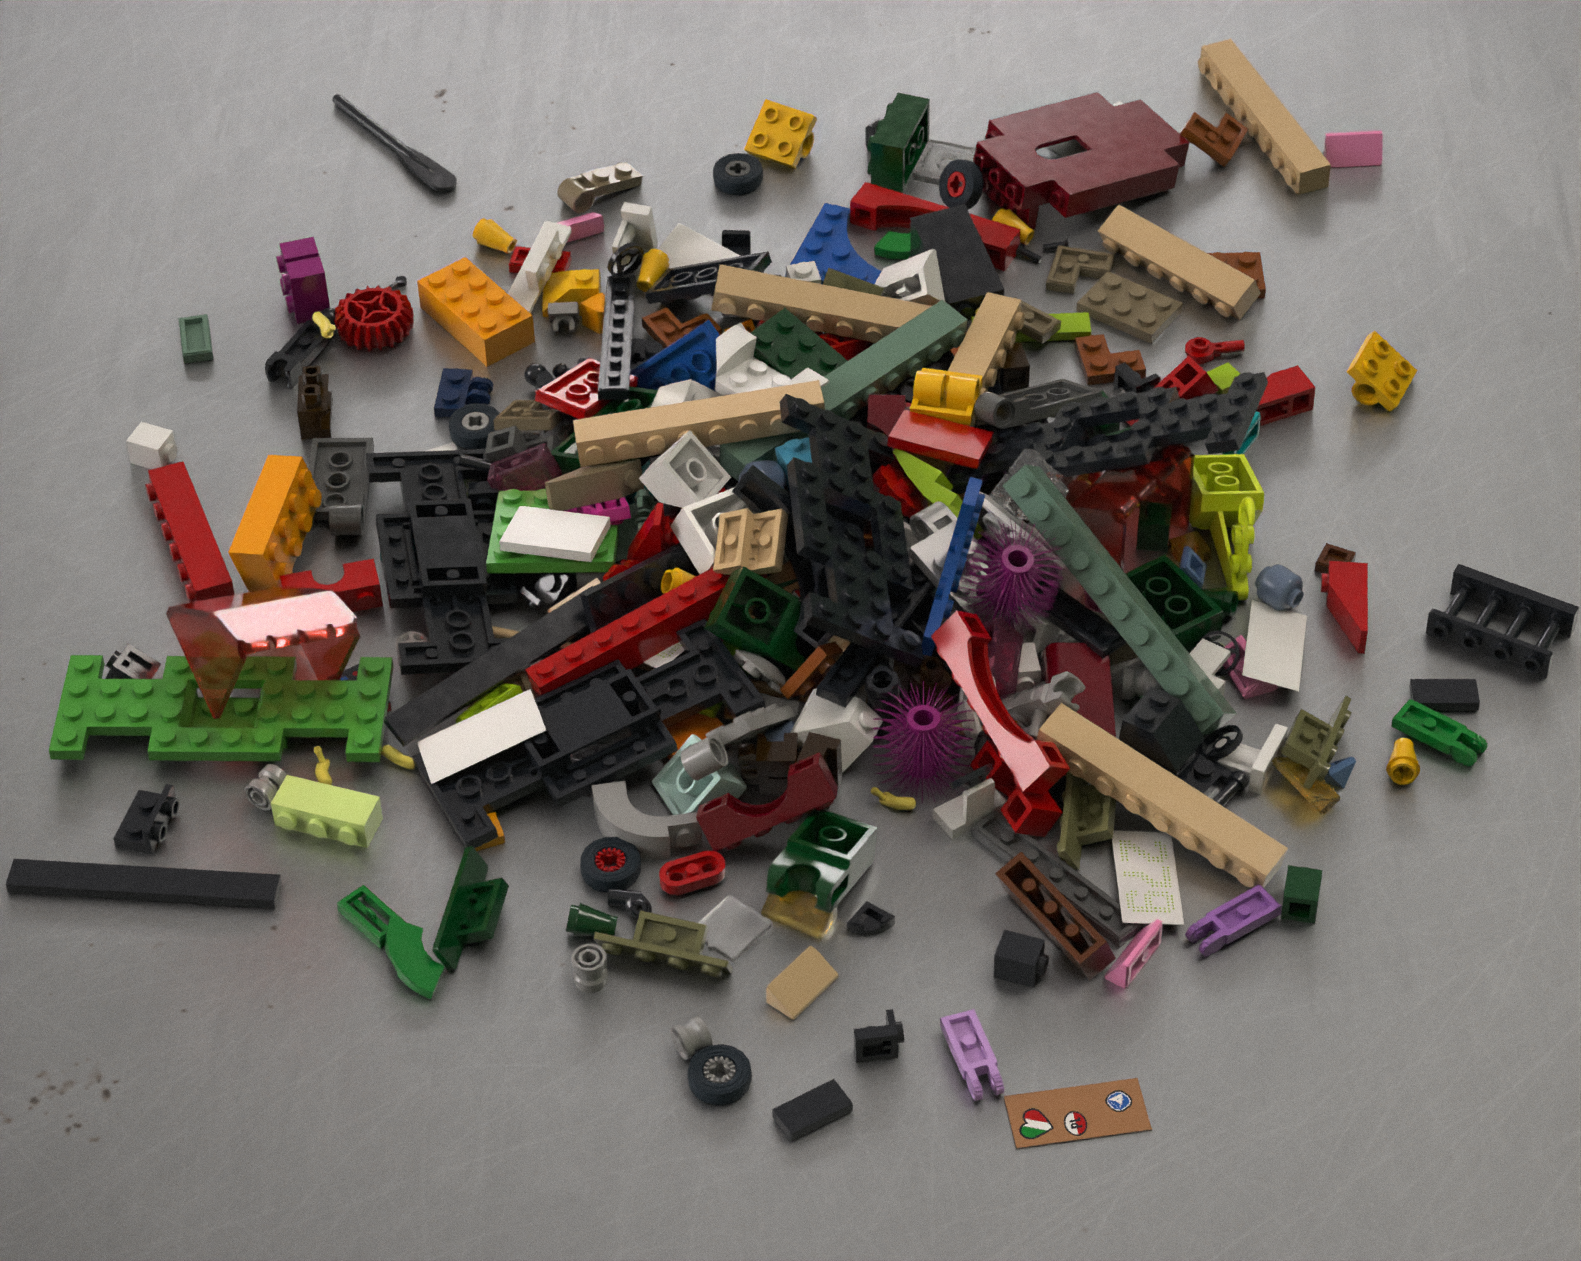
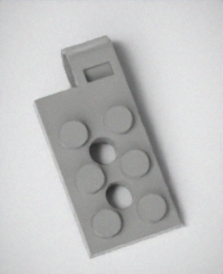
[908,501,1028,631]
[681,703,796,780]

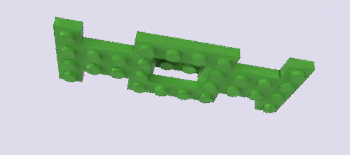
[49,655,394,762]

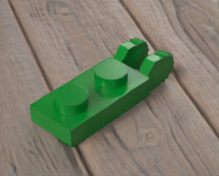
[1391,699,1488,767]

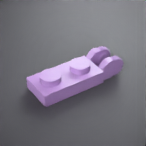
[940,1009,1004,1101]

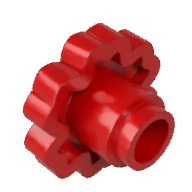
[873,464,928,518]

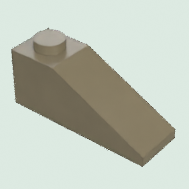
[545,458,644,511]

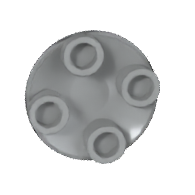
[733,649,787,695]

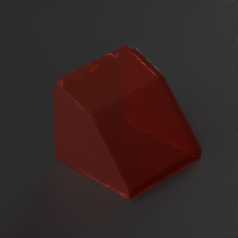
[1029,443,1195,570]
[166,586,361,719]

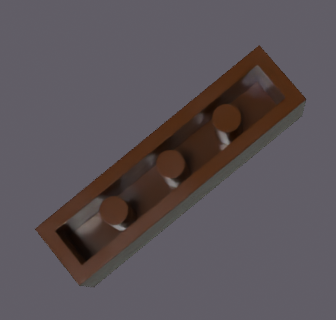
[995,852,1116,981]

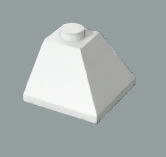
[639,431,731,508]
[790,688,883,773]

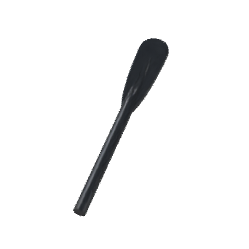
[332,94,457,191]

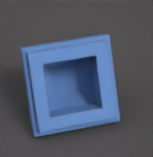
[1179,546,1207,588]
[1317,757,1356,788]

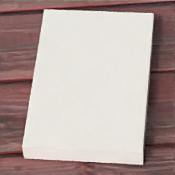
[499,506,611,562]

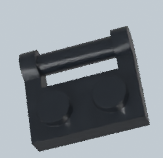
[1177,754,1249,807]

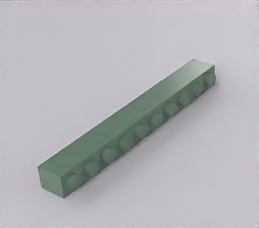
[719,300,967,481]
[1003,464,1237,735]

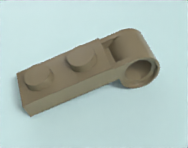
[557,162,643,214]

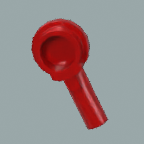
[1185,337,1245,364]

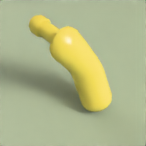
[312,311,336,338]
[381,744,415,770]
[313,746,332,785]
[871,787,916,810]

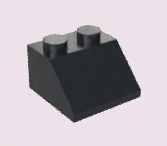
[1119,687,1205,777]

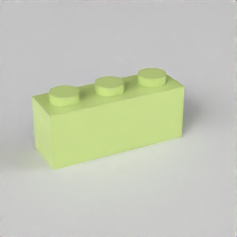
[271,775,383,848]

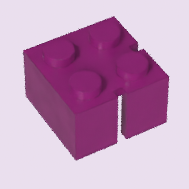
[276,237,330,324]

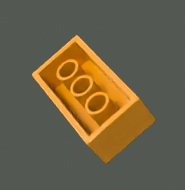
[417,257,535,367]
[228,455,322,594]

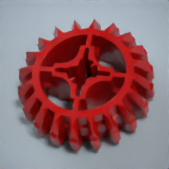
[334,285,414,352]

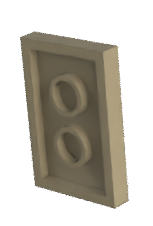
[1076,271,1183,344]

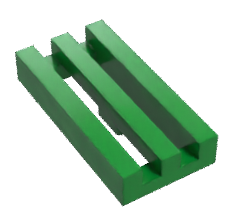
[337,885,405,949]

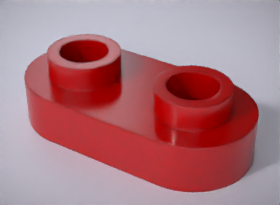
[659,851,726,895]

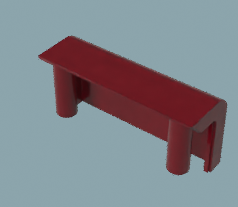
[1040,642,1116,737]

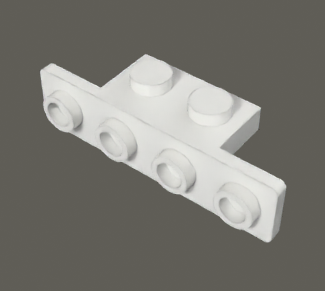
[508,221,572,313]

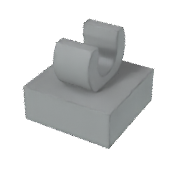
[548,302,579,334]

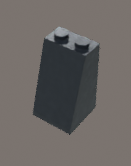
[910,204,1004,321]

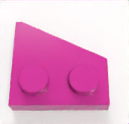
[564,497,631,525]

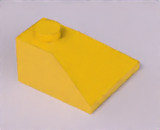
[542,269,601,317]

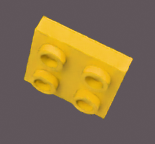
[744,99,817,169]
[1346,331,1417,412]
[910,368,983,426]

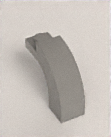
[592,781,702,859]

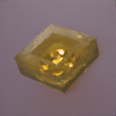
[1168,531,1211,563]

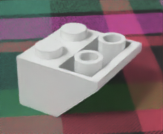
[875,249,945,306]

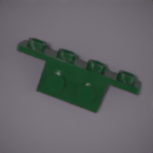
[432,846,509,971]

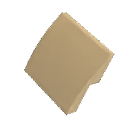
[713,508,788,575]

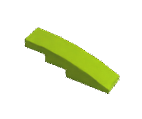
[893,449,984,541]

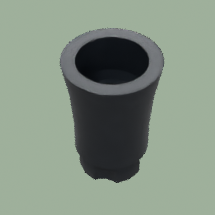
[865,666,909,733]

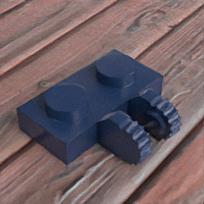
[434,368,494,418]

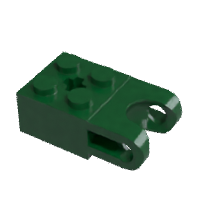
[704,566,807,678]
[766,809,878,913]

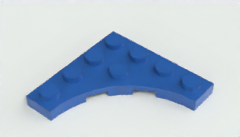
[790,203,882,284]
[631,320,720,391]
[922,477,985,656]

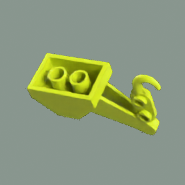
[1182,454,1264,600]

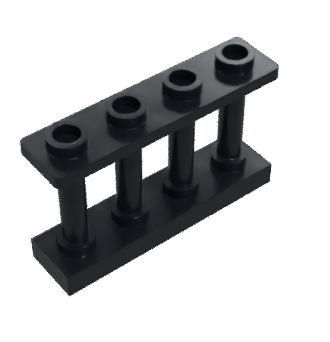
[1426,564,1579,678]

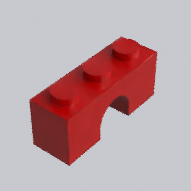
[280,558,383,624]
[970,740,1062,837]

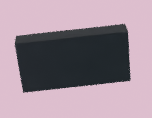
[1409,679,1480,711]
[772,1079,853,1142]

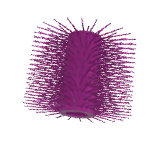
[958,518,1066,638]
[873,682,974,804]

